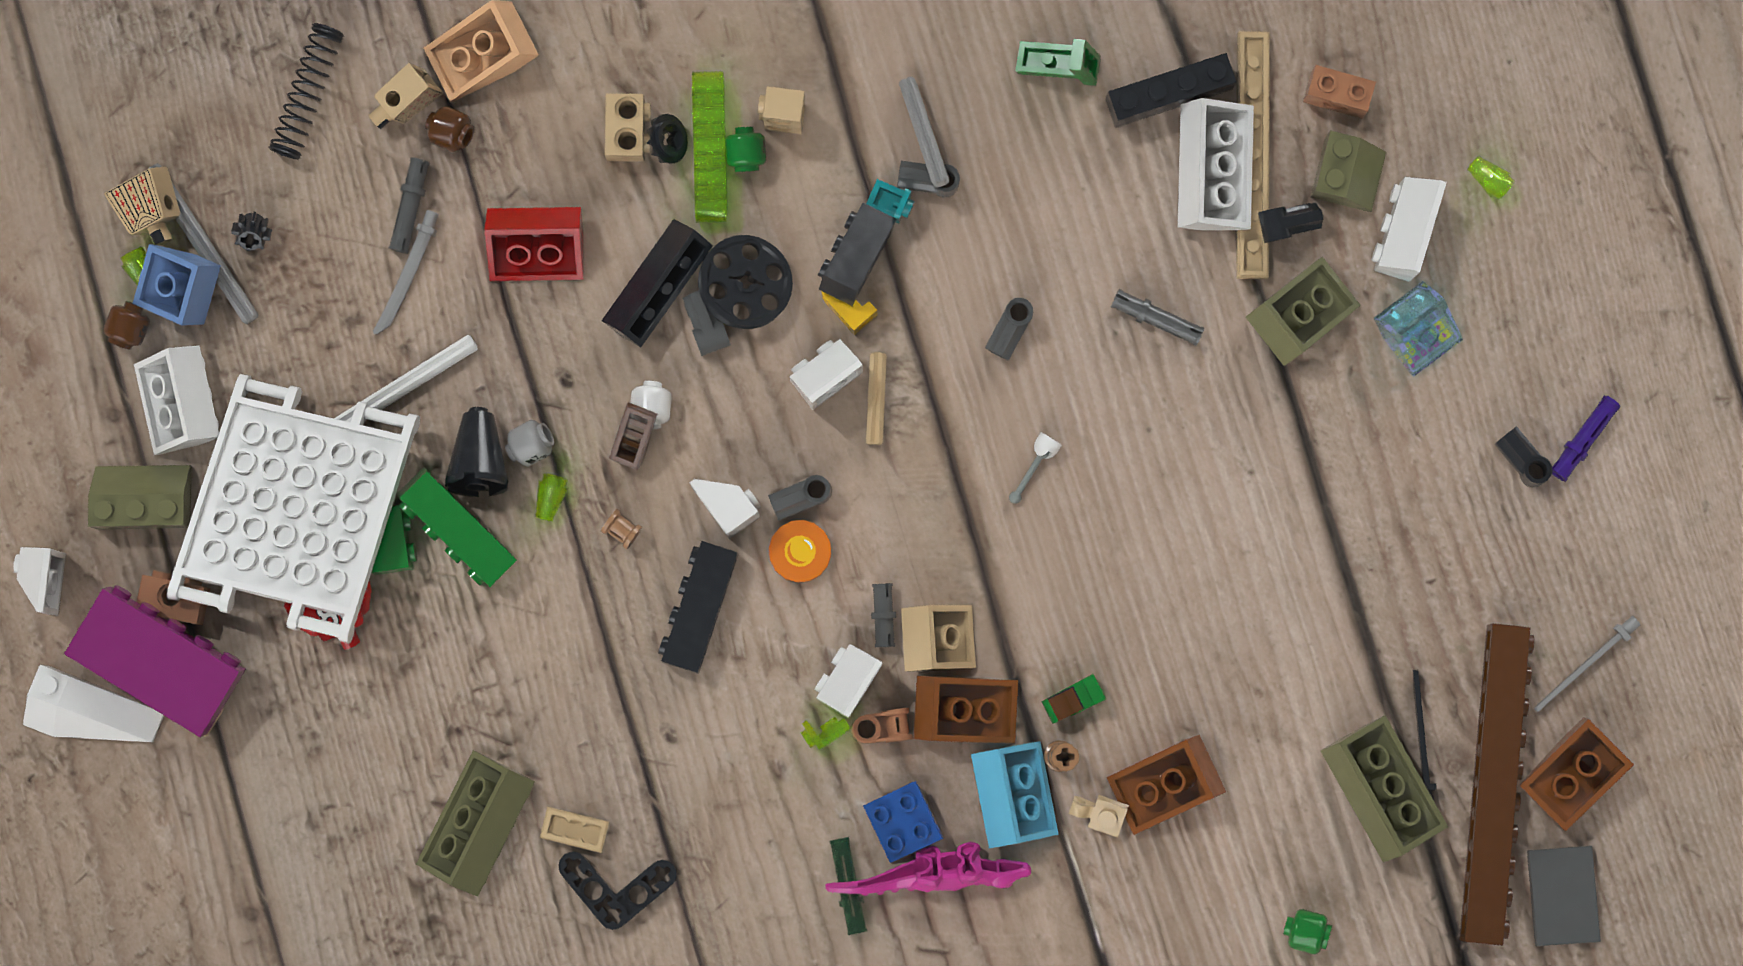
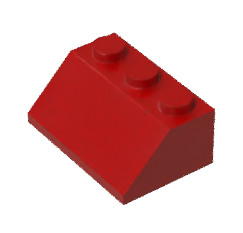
[484,207,584,281]

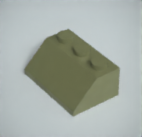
[88,465,191,529]

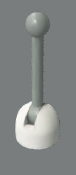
[1009,432,1062,504]

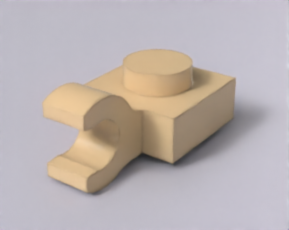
[1069,795,1129,837]

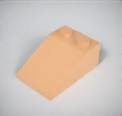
[424,0,539,102]

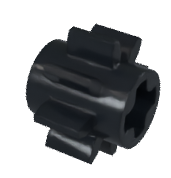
[231,212,272,251]

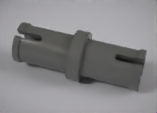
[871,583,896,647]

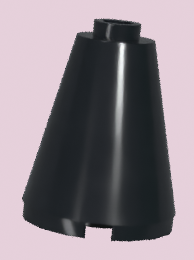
[445,407,509,497]

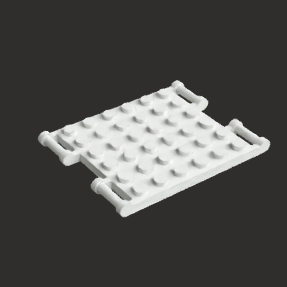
[167,374,420,643]

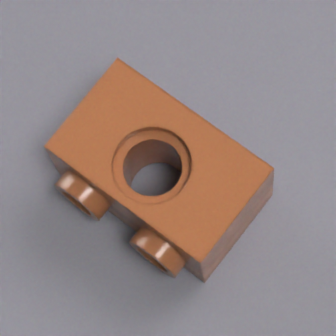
[1303,65,1376,119]
[137,570,211,625]

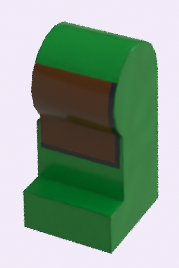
[1041,673,1106,724]

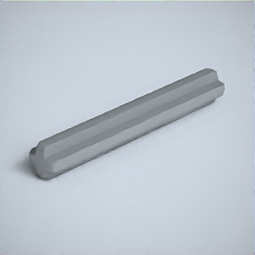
[899,77,949,187]

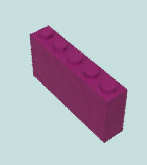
[64,585,246,737]

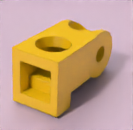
[821,291,878,335]

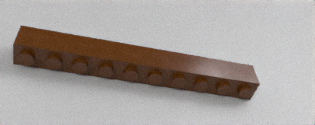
[1459,623,1535,946]

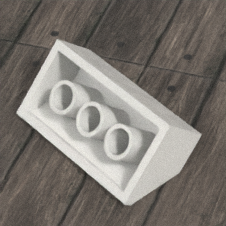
[1178,98,1254,231]

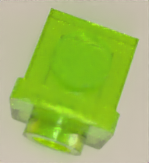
[801,717,851,750]

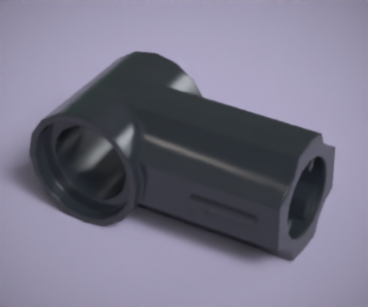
[1258,202,1324,243]
[1495,426,1553,488]

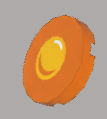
[769,520,831,583]

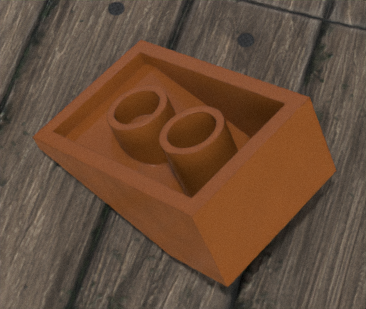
[914,676,1018,744]
[1519,717,1634,832]
[1106,735,1226,835]

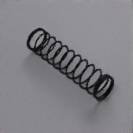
[268,23,344,160]

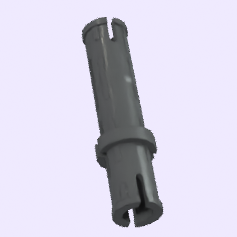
[388,157,430,253]
[1111,289,1205,346]

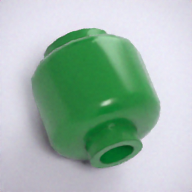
[725,127,766,172]
[1283,909,1332,954]

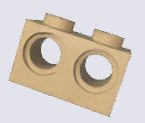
[758,86,805,134]
[605,94,651,161]

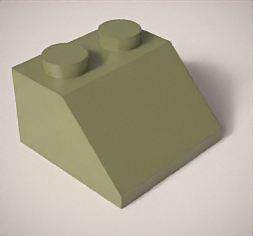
[1311,130,1386,212]

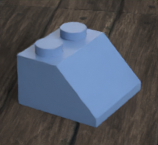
[133,244,221,326]

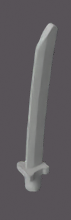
[373,210,439,335]
[1534,616,1641,712]

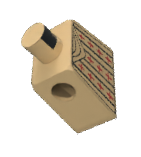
[368,63,443,129]
[104,166,180,246]

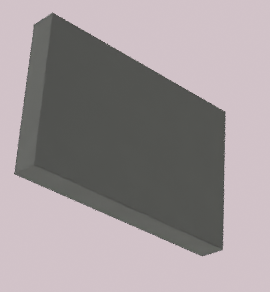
[1527,846,1601,946]

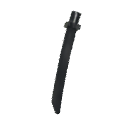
[1413,670,1437,802]

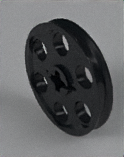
[698,235,793,329]

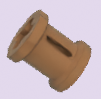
[601,509,643,549]

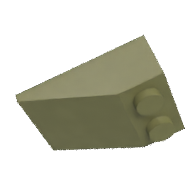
[1246,257,1361,366]

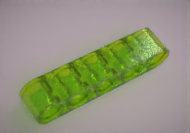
[692,71,727,223]

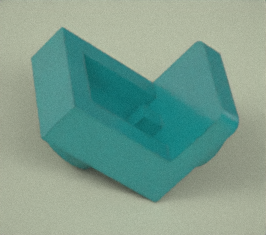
[866,179,915,224]

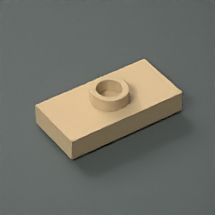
[540,807,610,853]

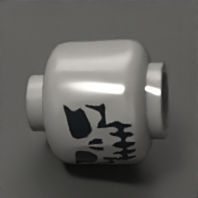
[505,420,554,467]

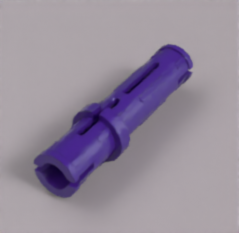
[1552,395,1621,482]

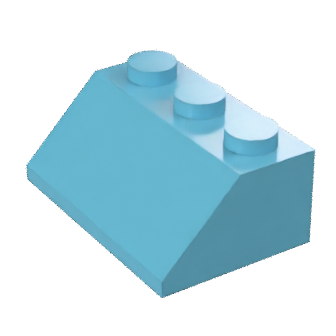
[971,741,1059,848]

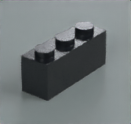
[818,203,896,306]

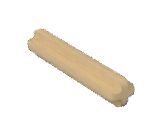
[866,352,887,445]

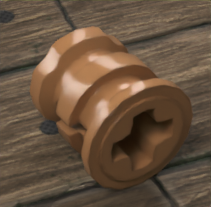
[1044,740,1080,772]

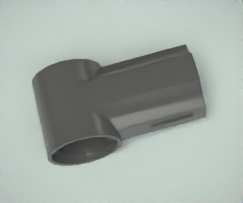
[897,160,960,197]
[683,291,731,356]
[985,298,1034,361]
[768,475,832,521]

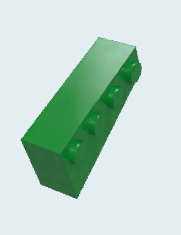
[397,467,517,587]

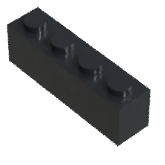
[1105,53,1237,128]
[601,219,713,348]
[658,541,739,674]

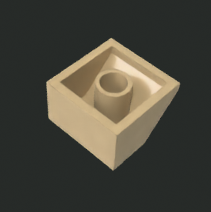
[901,605,976,672]

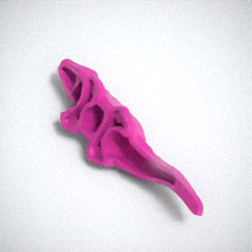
[825,842,1031,896]

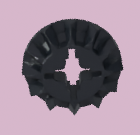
[646,114,688,164]

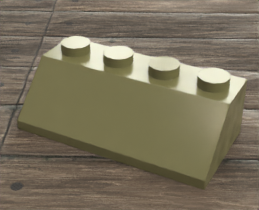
[1321,715,1448,862]
[416,750,535,897]

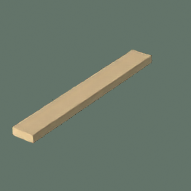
[1236,31,1269,279]

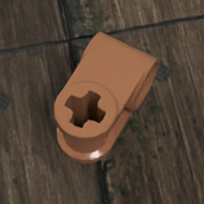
[851,708,913,744]

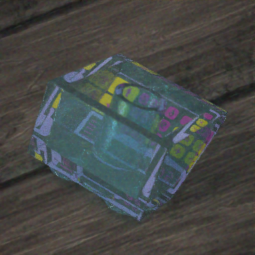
[1374,281,1463,376]

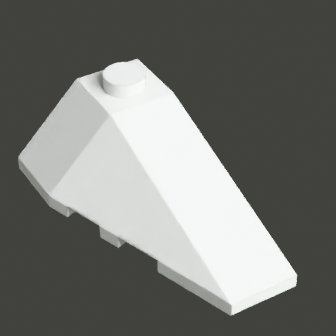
[23,665,164,742]

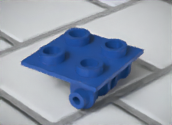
[863,781,943,863]

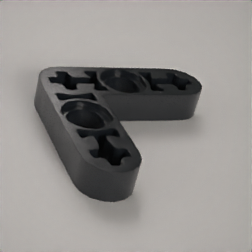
[558,851,677,930]

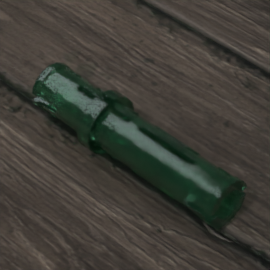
[829,837,867,935]

